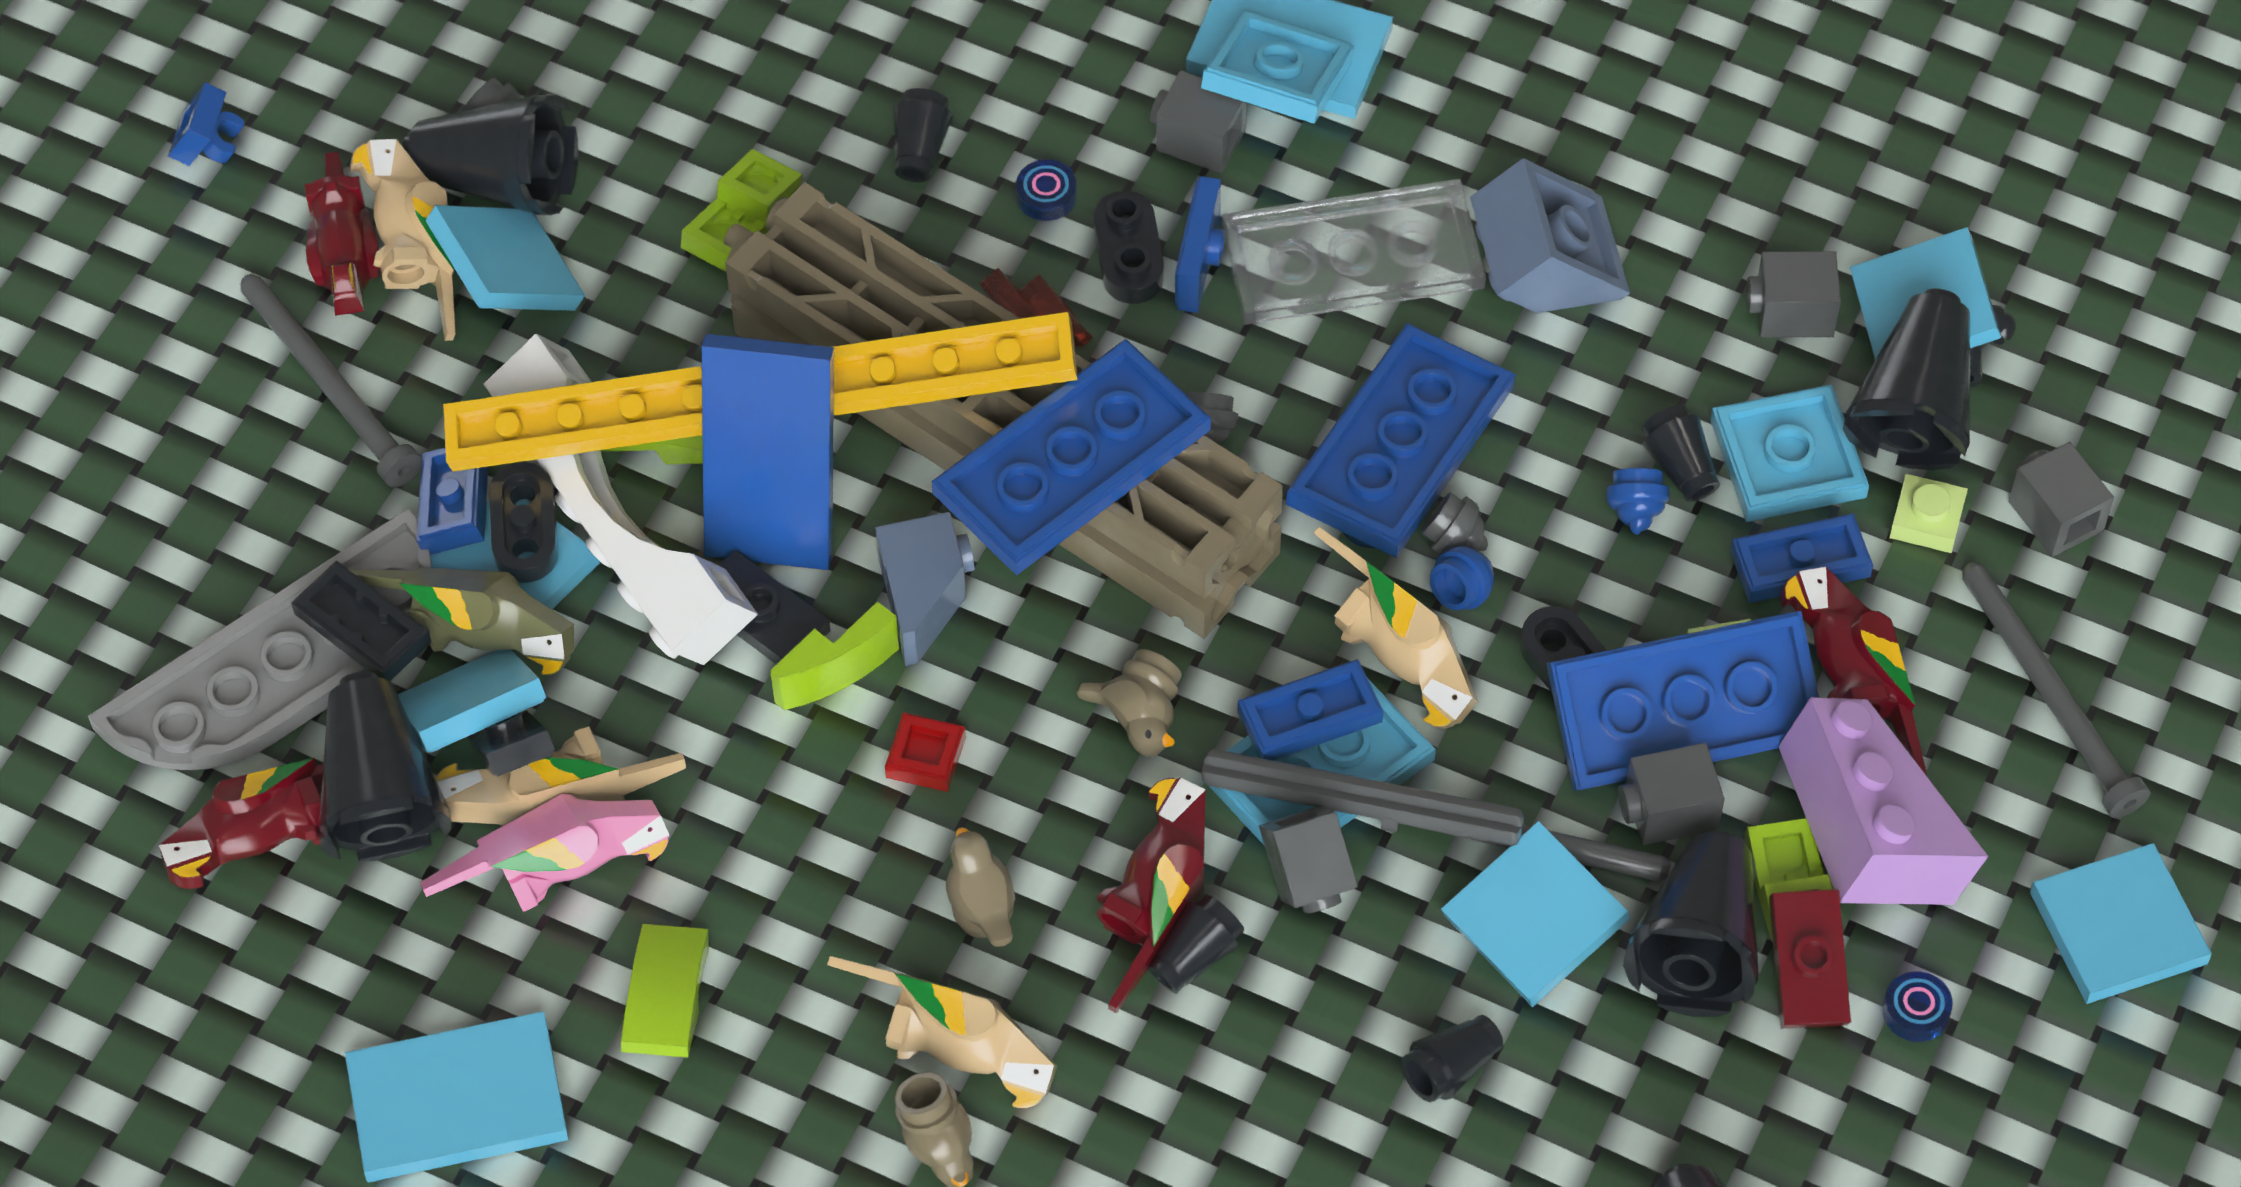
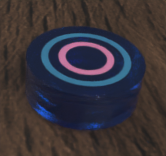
[1016,159,1077,221]
[1883,971,1953,1042]

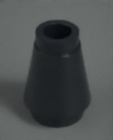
[893,88,953,183]
[1642,405,1720,502]
[1148,894,1244,994]
[1401,1015,1503,1102]

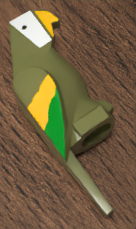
[351,567,574,675]

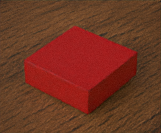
[885,712,966,792]

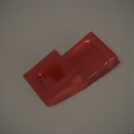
[979,268,1093,346]

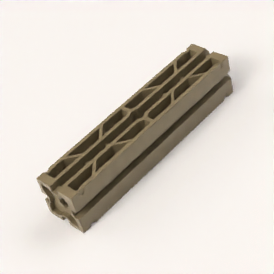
[724,182,1283,639]

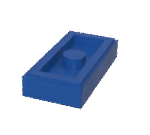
[1175,176,1225,313]
[416,447,488,555]
[1730,513,1873,603]
[1237,659,1383,760]

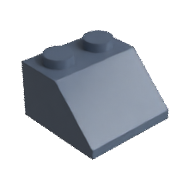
[1470,158,1630,313]

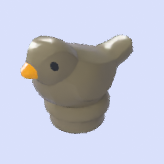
[1076,649,1182,757]
[946,828,1015,947]
[895,1072,974,1187]

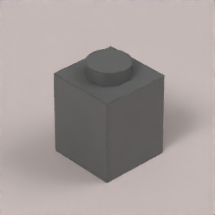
[1150,70,1246,173]
[1746,251,1841,338]
[2008,441,2114,557]
[1618,743,1725,845]
[1259,806,1358,913]

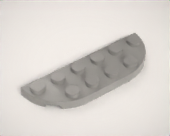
[88,508,432,770]

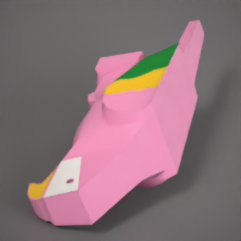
[420,793,669,912]

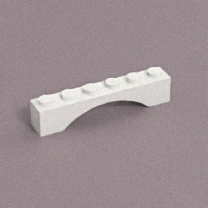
[484,334,758,665]

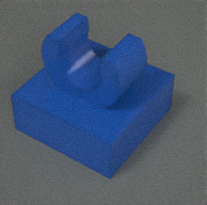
[168,82,245,166]

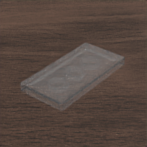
[1222,179,1486,325]

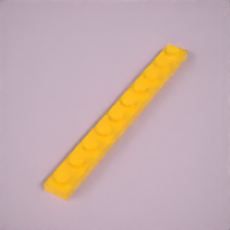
[443,312,1078,472]

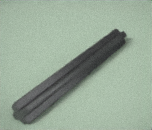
[1202,749,1524,846]

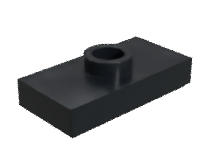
[719,550,831,664]
[291,560,432,681]
[467,710,555,777]

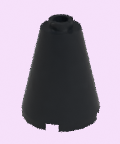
[402,94,578,215]
[1843,288,1970,470]
[318,671,452,861]
[1623,831,1758,1017]

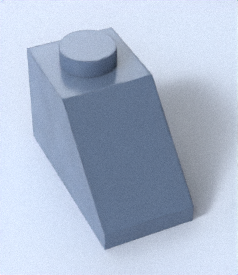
[875,512,975,666]

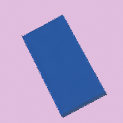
[1286,323,1516,558]
[702,334,834,570]
[931,339,1211,576]
[1546,611,1819,791]

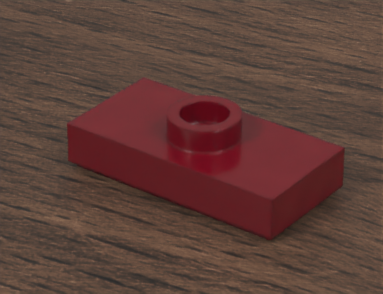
[1769,889,1851,1029]

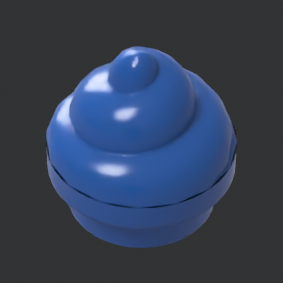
[1606,468,1669,535]
[1430,546,1494,610]

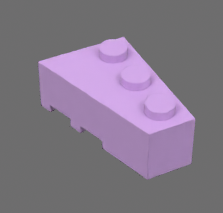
[1778,697,1988,905]

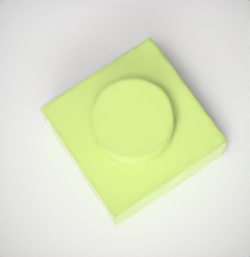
[1890,474,1968,553]

